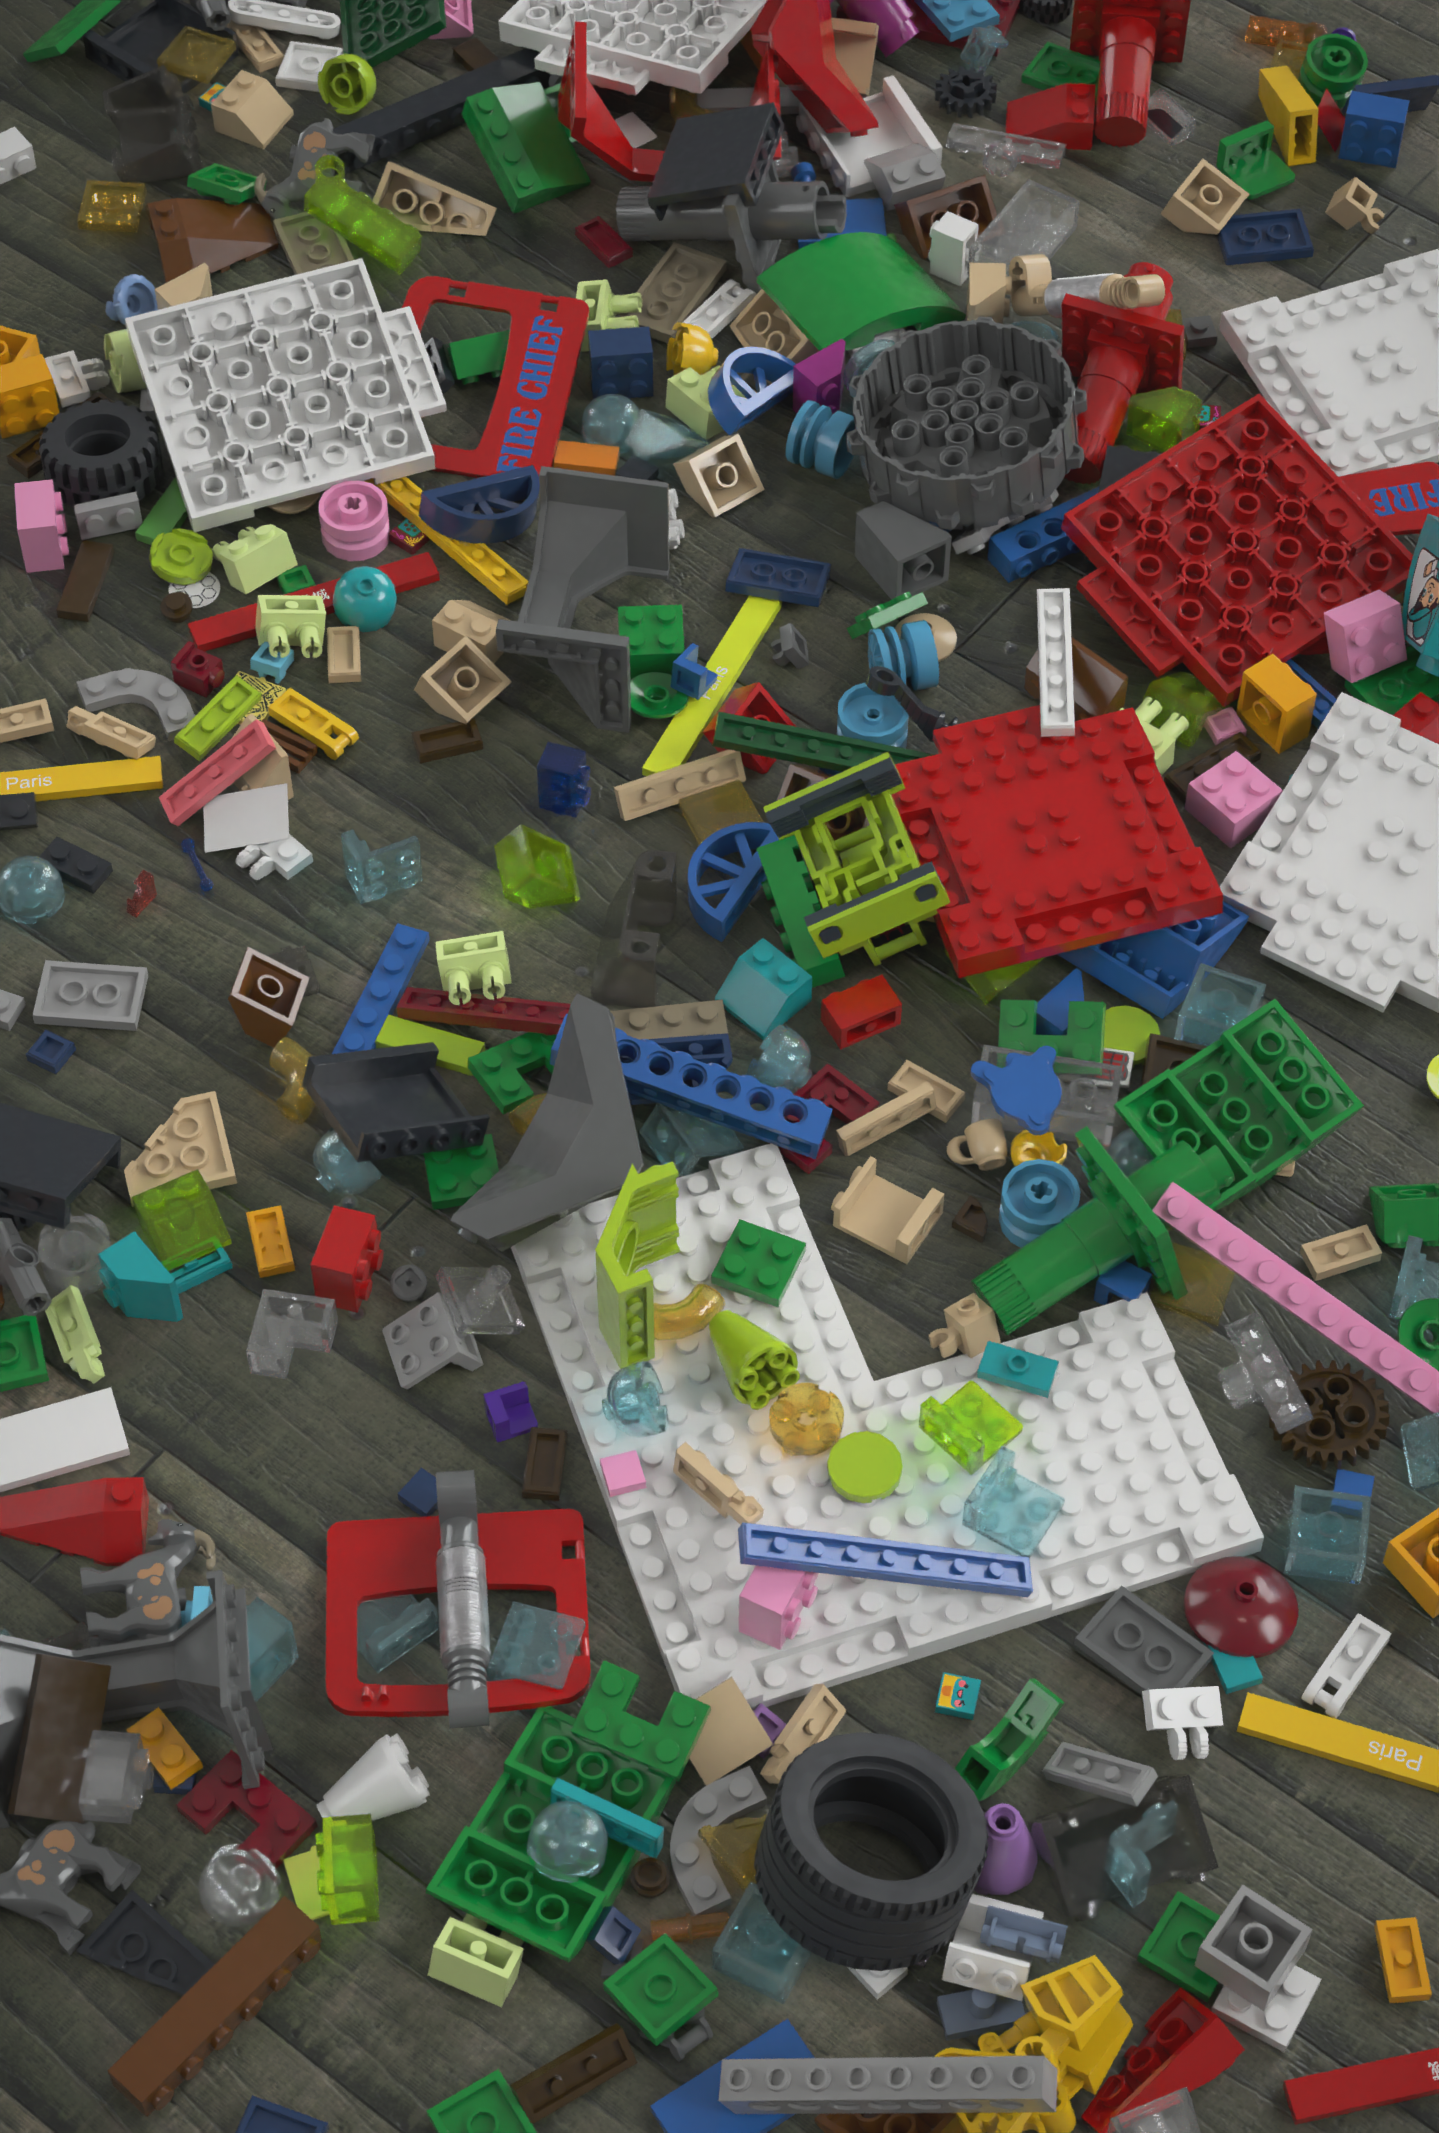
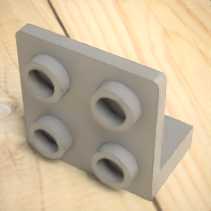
[383,1292,483,1389]

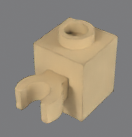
[1325,177,1385,234]
[929,1293,1001,1358]

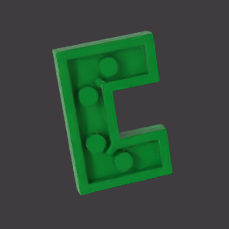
[997,1000,1106,1073]
[467,1032,557,1115]
[571,1660,712,1781]

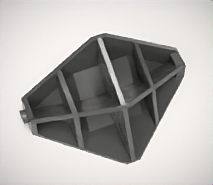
[450,993,644,1252]

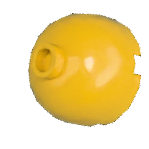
[666,322,718,376]

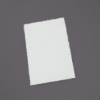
[203,783,289,853]

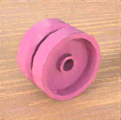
[319,480,390,561]

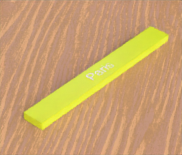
[642,595,782,776]

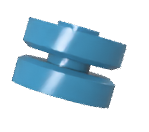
[837,683,909,748]
[999,1159,1081,1248]

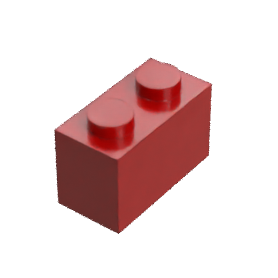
[821,974,902,1050]

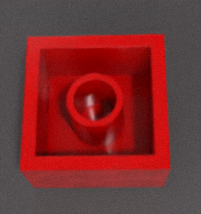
[310,1205,384,1313]

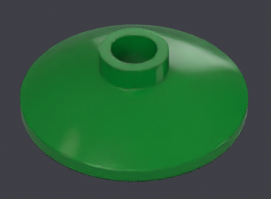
[630,672,689,718]
[1397,1298,1439,1371]

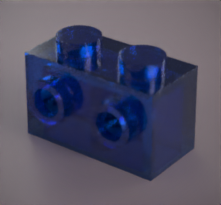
[537,742,591,818]

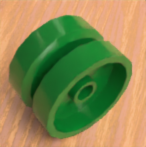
[1297,34,1368,109]

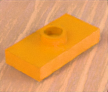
[246,1205,295,1278]

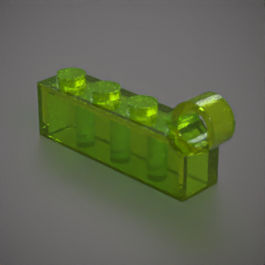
[304,155,422,275]

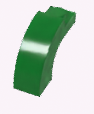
[955,1678,1065,1802]

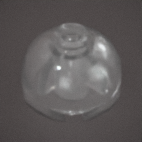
[199,1844,281,1928]

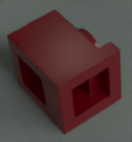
[171,641,225,698]

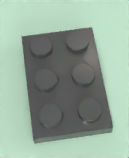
[1074,1585,1214,1695]

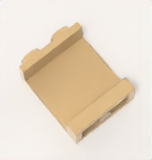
[831,17,879,96]
[831,1156,944,1264]

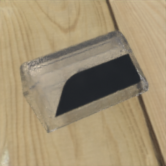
[1147,89,1196,147]

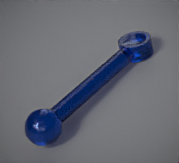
[181,838,213,891]

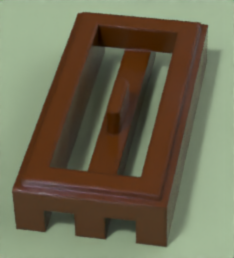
[261,719,318,774]

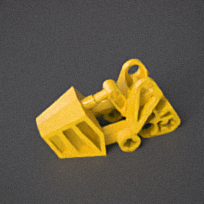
[934,1955,1133,2133]

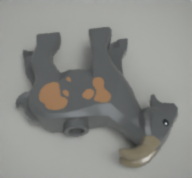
[254,118,375,220]
[80,1519,216,1648]
[0,1821,141,1956]

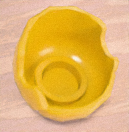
[1010,1130,1067,1166]

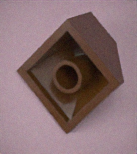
[228,947,309,1049]

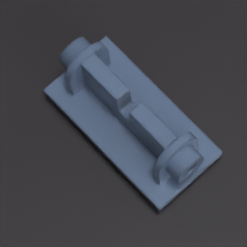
[980,1905,1067,1963]

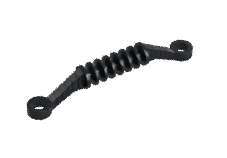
[865,666,958,743]

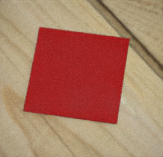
[1318,88,1345,153]

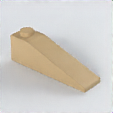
[367,162,497,236]

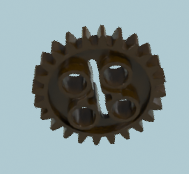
[1268,1360,1390,1470]

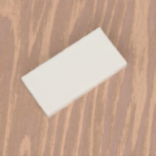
[0,1387,130,1492]

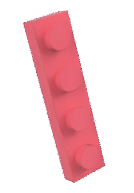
[158,719,276,826]

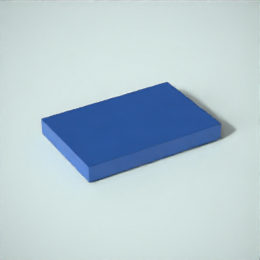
[798,198,887,250]

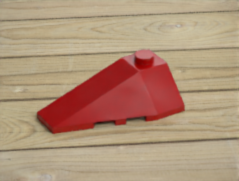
[0,1477,149,1566]
[1081,1987,1245,2133]

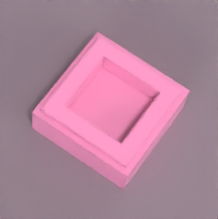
[1202,707,1247,745]
[600,1450,646,1497]

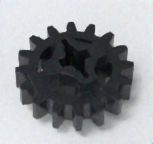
[935,66,997,118]

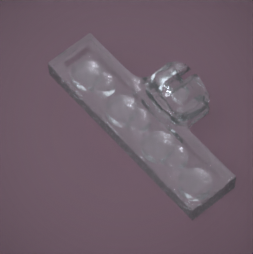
[946,123,1066,177]
[1218,1311,1314,1434]

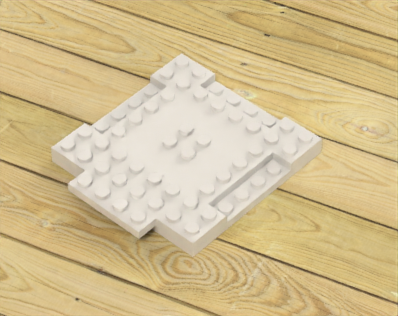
[498,0,767,96]
[1220,249,1439,476]
[125,258,446,532]
[1220,692,1439,1013]

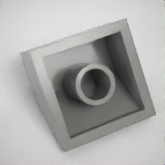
[864,143,946,211]

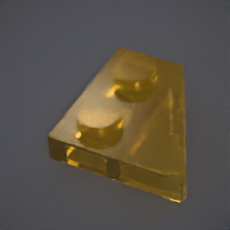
[697,1814,767,1894]

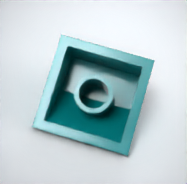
[715,938,812,1040]
[98,1231,183,1322]

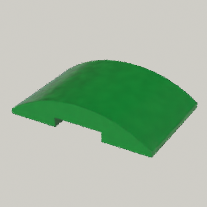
[756,232,967,351]
[1113,999,1364,1211]
[426,1706,676,1963]

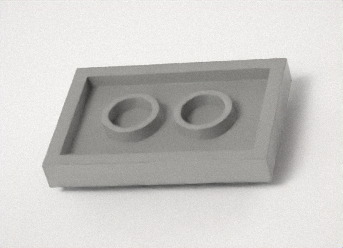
[32,960,148,1031]

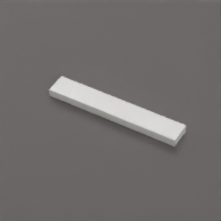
[1037,588,1075,737]

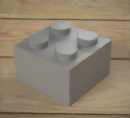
[1194,1884,1312,2011]

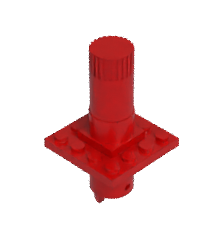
[1070,0,1191,147]
[1062,262,1185,484]

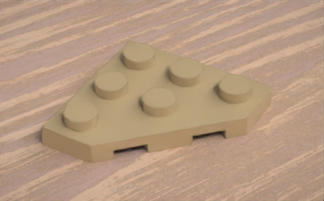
[124,1091,237,1207]

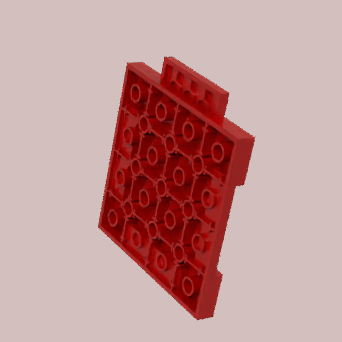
[1061,393,1413,707]
[892,705,1223,978]

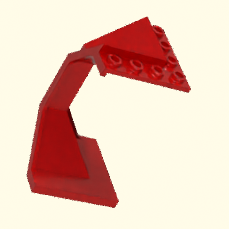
[558,21,782,182]

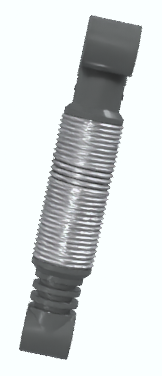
[436,1470,491,1729]

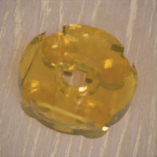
[769,1383,844,1456]

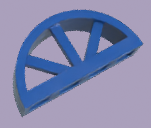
[708,347,796,436]
[688,822,779,942]

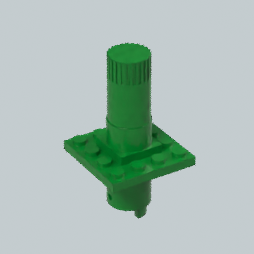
[971,1126,1235,1335]

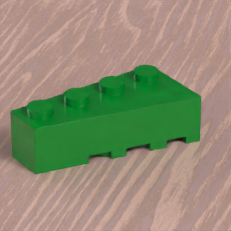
[756,835,845,988]

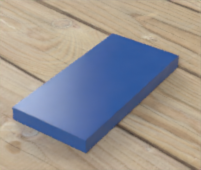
[650,2019,814,2133]

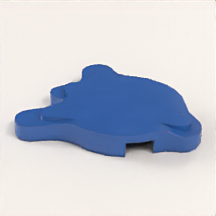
[970,1046,1062,1135]

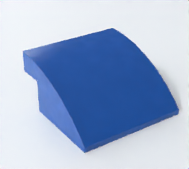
[1057,901,1249,1019]

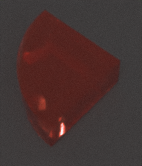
[127,870,157,917]

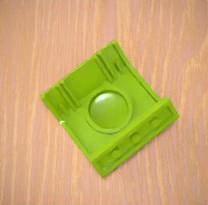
[595,1161,680,1371]

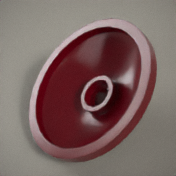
[1184,1556,1299,1658]

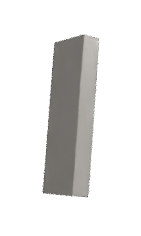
[1042,1742,1158,1806]

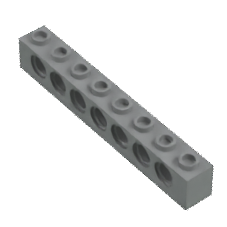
[719,2056,1058,2114]

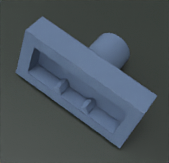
[937,1989,1025,2041]

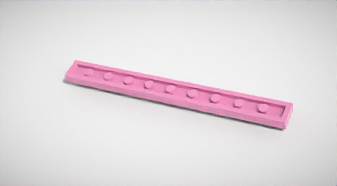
[1152,1182,1439,1419]

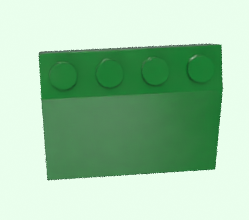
[462,82,591,214]

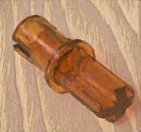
[650,1912,731,1945]

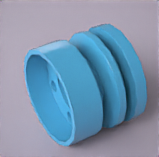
[785,400,855,479]
[868,620,939,690]

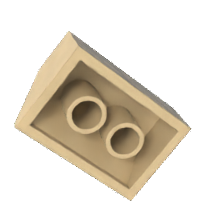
[729,289,819,384]

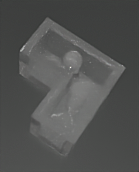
[246,1289,338,1379]
[78,1730,154,1824]

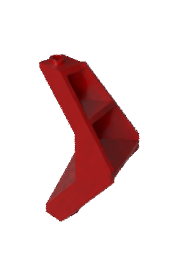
[751,0,879,137]

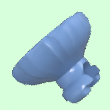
[105,274,158,326]

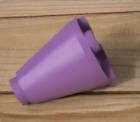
[974,1804,1038,1895]

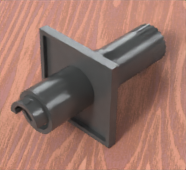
[616,160,847,293]

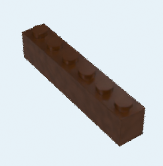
[108,1896,322,2117]

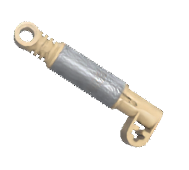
[1009,254,1165,318]

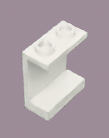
[942,1893,1044,2001]

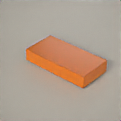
[554,440,620,476]

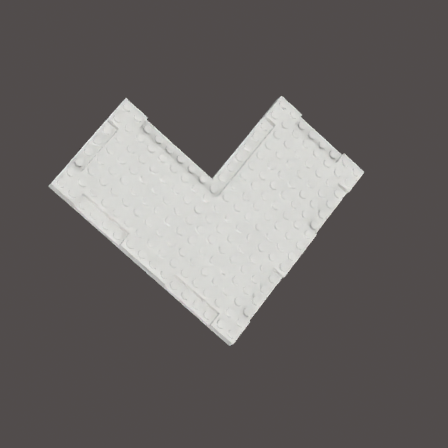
[511,1143,1264,1711]

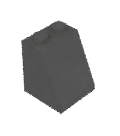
[855,501,952,600]

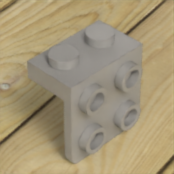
[73,492,143,540]

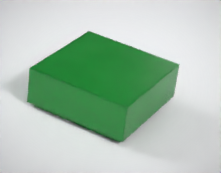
[276,565,315,595]

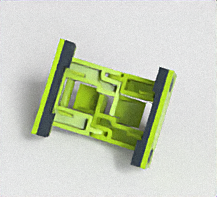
[763,752,950,966]

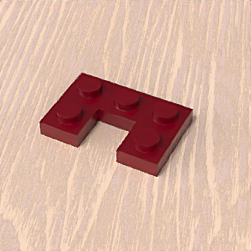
[767,1063,880,1174]
[176,1749,318,1883]

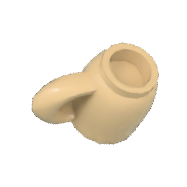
[947,1119,1007,1171]

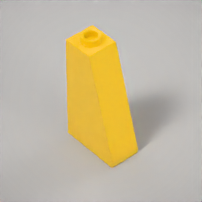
[1258,66,1318,166]

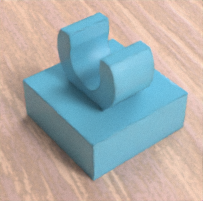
[250,641,294,684]

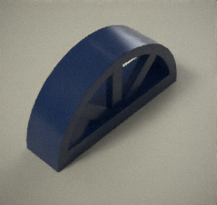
[419,465,540,544]

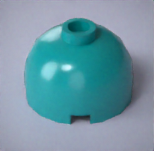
[333,566,397,632]

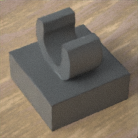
[771,623,809,669]

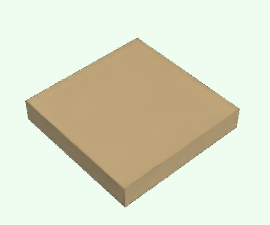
[689,1676,773,1786]

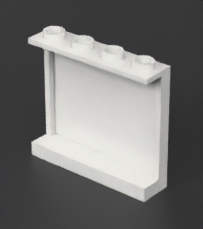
[796,75,942,197]

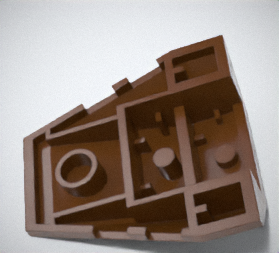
[145,198,279,283]

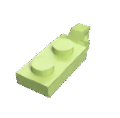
[45,1285,105,1384]

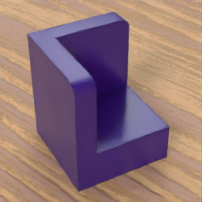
[483,1382,538,1443]

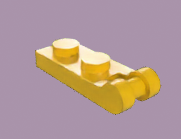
[268,688,359,760]

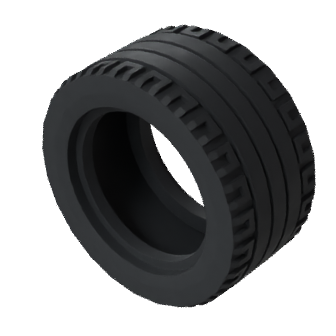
[754,1732,989,1971]

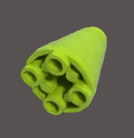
[709,1310,800,1410]

